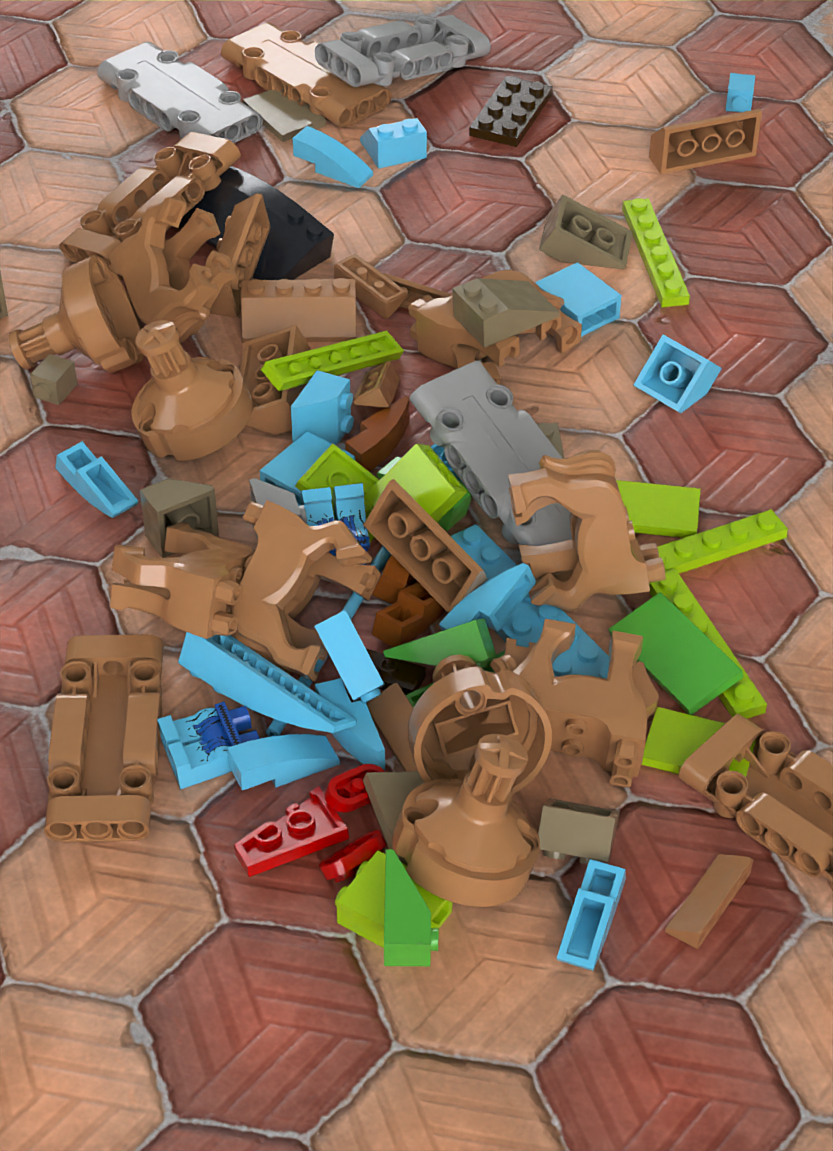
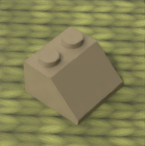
[140,478,219,558]
[538,798,620,865]

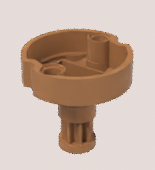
[9,255,144,373]
[131,320,253,461]
[408,654,552,794]
[392,734,540,907]

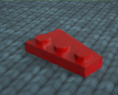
[234,786,349,877]

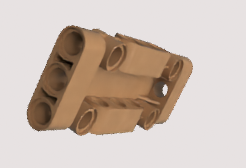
[221,22,392,128]
[59,132,241,267]
[44,634,164,842]
[679,714,833,891]

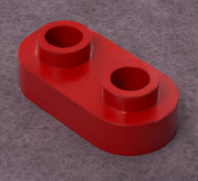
[324,764,385,813]
[319,830,387,883]

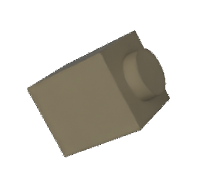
[30,354,78,405]

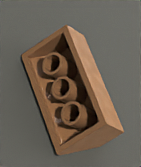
[649,109,762,174]
[210,193,271,318]
[241,278,356,343]
[240,325,311,435]
[363,479,488,613]

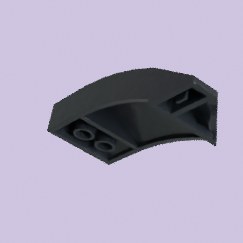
[178,166,334,280]

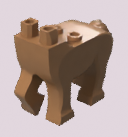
[108,197,236,343]
[409,269,582,385]
[508,449,666,611]
[231,500,381,683]
[110,522,255,639]
[489,619,659,787]

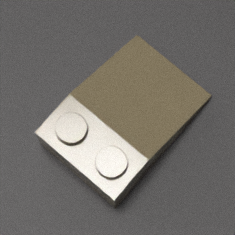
[539,194,633,269]
[452,278,560,348]

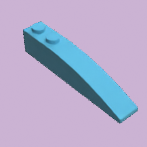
[178,632,357,733]

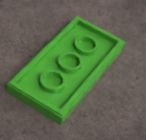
[608,592,744,715]

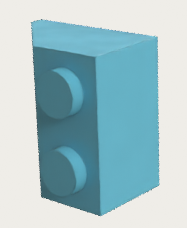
[360,118,427,169]
[633,334,722,413]
[291,370,354,444]

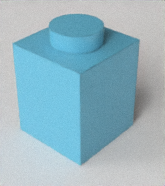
[725,73,755,112]

